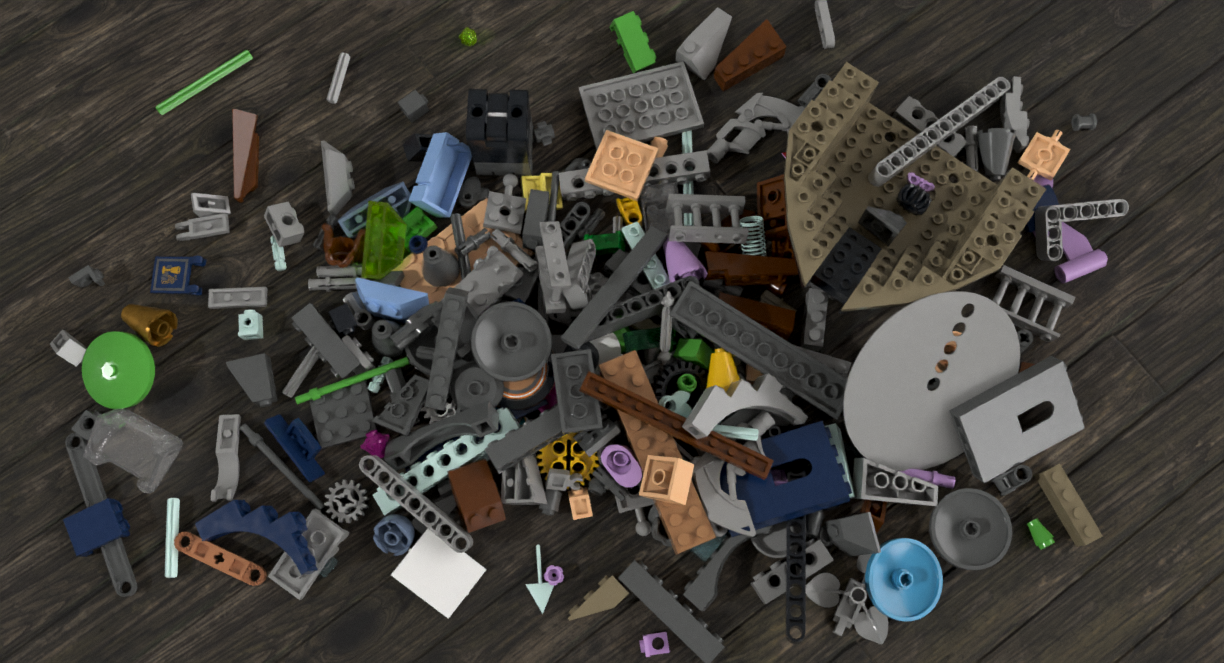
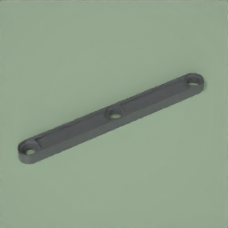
[65,433,137,597]

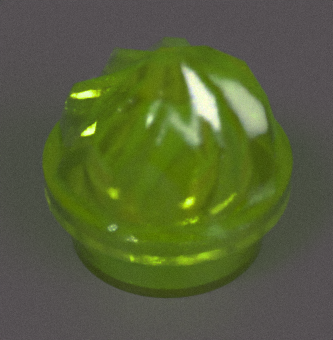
[458,27,477,46]

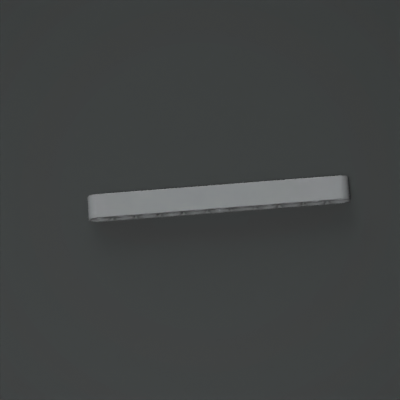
[868,77,1010,187]

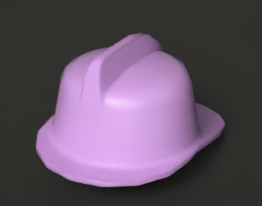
[601,444,642,487]

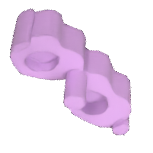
[907,172,935,193]

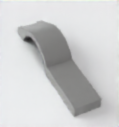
[211,414,241,502]

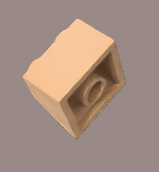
[639,455,694,505]

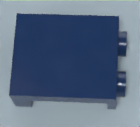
[63,498,130,557]

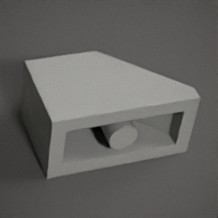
[50,329,87,367]

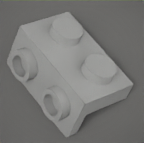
[341,335,376,375]

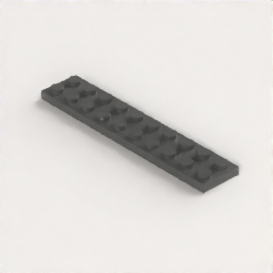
[669,281,847,419]

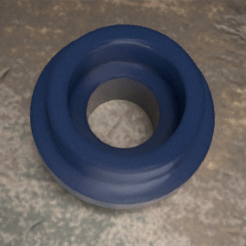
[409,235,428,254]

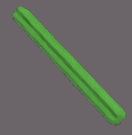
[156,50,253,115]

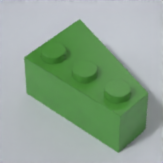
[609,11,656,74]

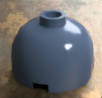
[373,514,415,556]

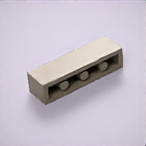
[1034,464,1103,546]

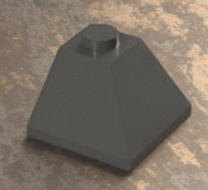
[858,206,907,246]
[825,512,881,557]

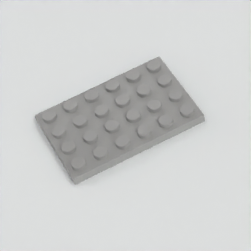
[579,61,704,151]

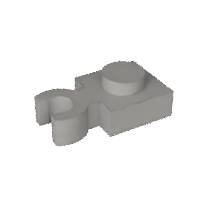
[545,468,583,491]

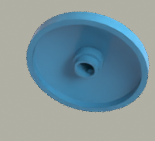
[865,538,943,621]

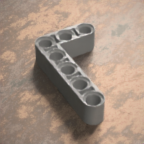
[1035,199,1129,261]

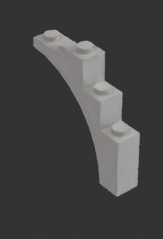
[682,373,808,439]

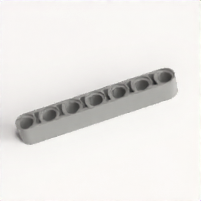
[359,455,473,553]

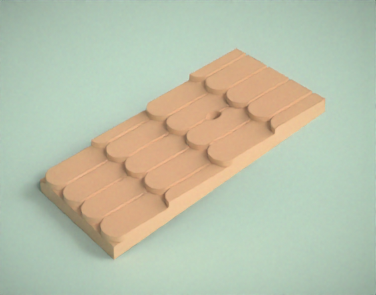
[389,198,535,304]

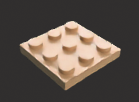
[585,130,659,201]

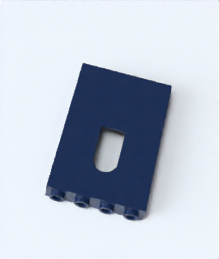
[720,421,852,537]

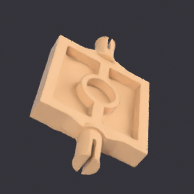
[1018,130,1071,181]

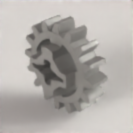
[324,480,369,523]

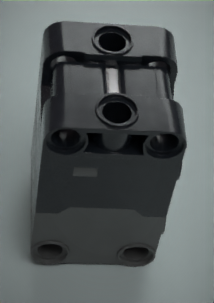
[466,89,534,176]

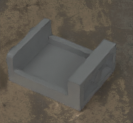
[431,302,479,358]

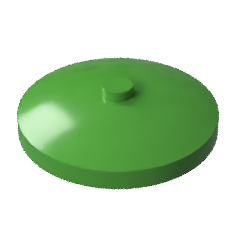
[82,331,155,409]

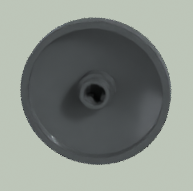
[471,302,552,382]
[929,488,1012,570]

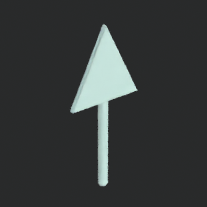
[526,544,554,614]

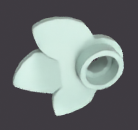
[659,391,692,418]

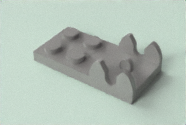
[441,246,524,317]
[268,509,349,600]

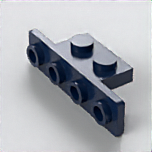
[264,415,325,482]

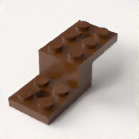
[757,174,795,277]

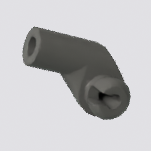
[564,158,592,172]

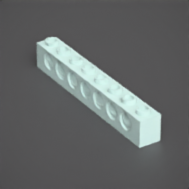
[373,407,521,515]

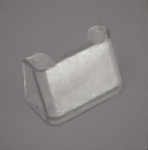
[83,409,183,494]

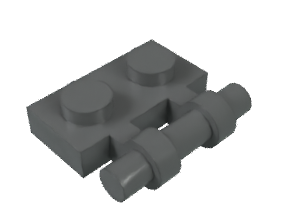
[573,412,621,457]

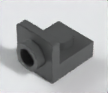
[68,265,105,288]

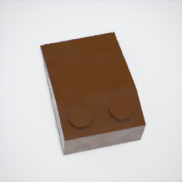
[447,458,506,533]

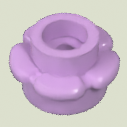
[544,565,564,585]

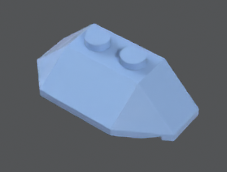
[355,278,429,324]

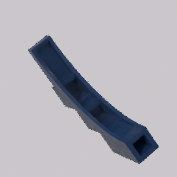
[195,500,318,575]

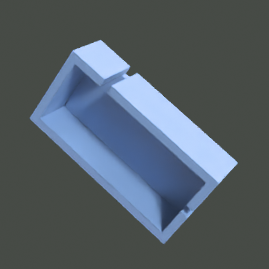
[408,132,472,218]

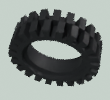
[650,361,708,410]

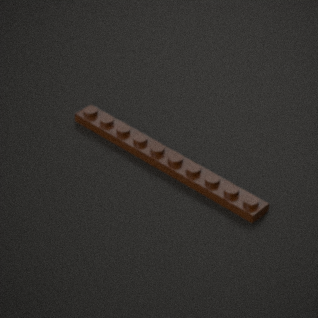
[579,371,774,480]

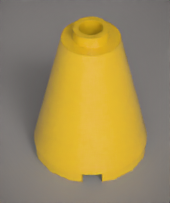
[706,348,740,392]

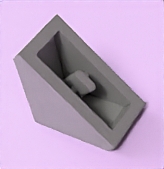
[191,193,231,217]

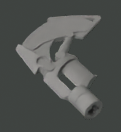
[707,93,805,164]
[692,410,775,537]

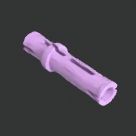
[900,469,955,489]

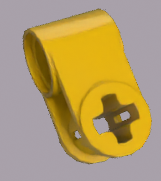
[616,197,642,226]

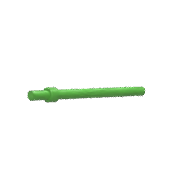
[295,357,410,404]

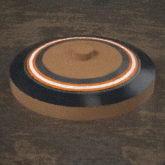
[499,348,555,410]

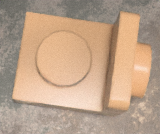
[568,486,593,520]

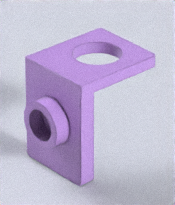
[639,632,670,657]

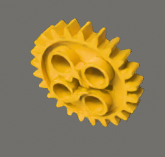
[536,432,599,489]

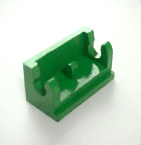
[584,230,625,256]

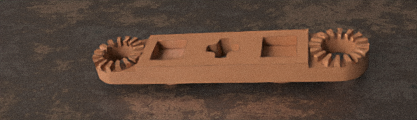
[174,532,267,586]

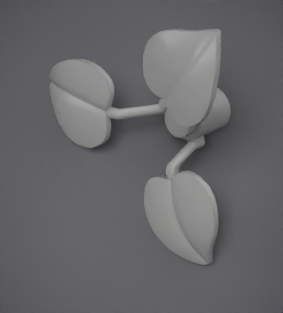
[806,554,888,644]

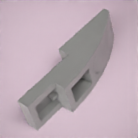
[1000,76,1030,153]

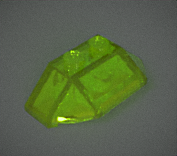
[361,201,407,279]

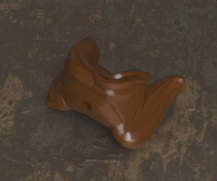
[321,223,368,268]

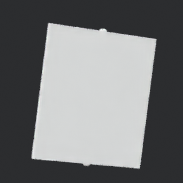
[391,528,486,619]

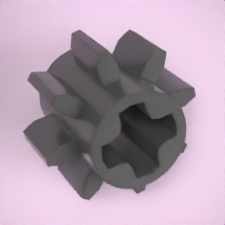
[534,121,555,145]

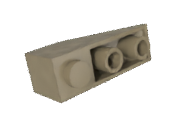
[568,575,629,621]

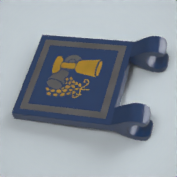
[150,256,206,295]

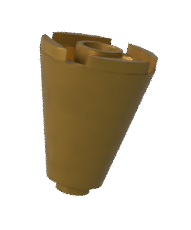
[121,304,178,347]

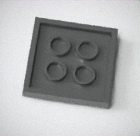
[309,380,378,449]

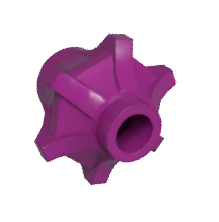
[360,429,390,458]

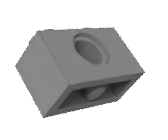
[264,201,304,247]

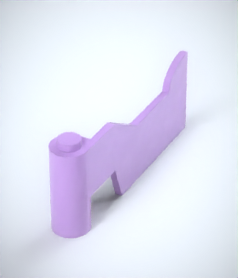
[1030,175,1108,284]

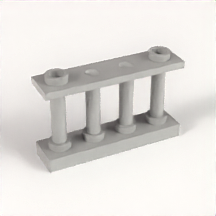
[666,194,749,244]
[535,221,571,314]
[993,265,1075,342]

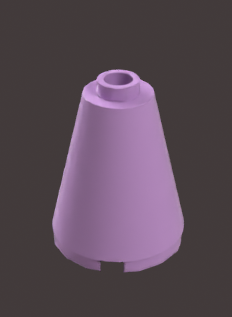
[663,238,708,284]

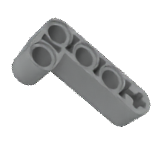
[562,239,596,310]

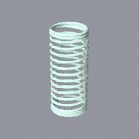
[740,216,767,256]

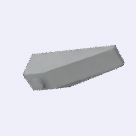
[675,7,732,81]

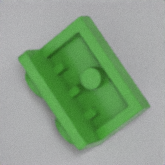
[390,207,438,252]

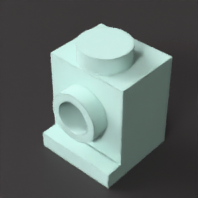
[238,310,263,340]

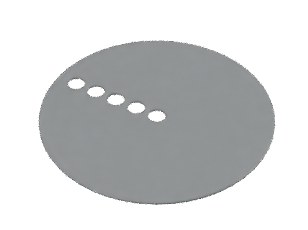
[843,291,1020,471]

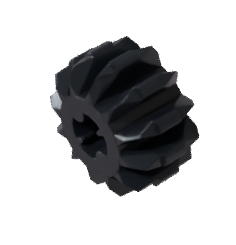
[896,184,932,215]

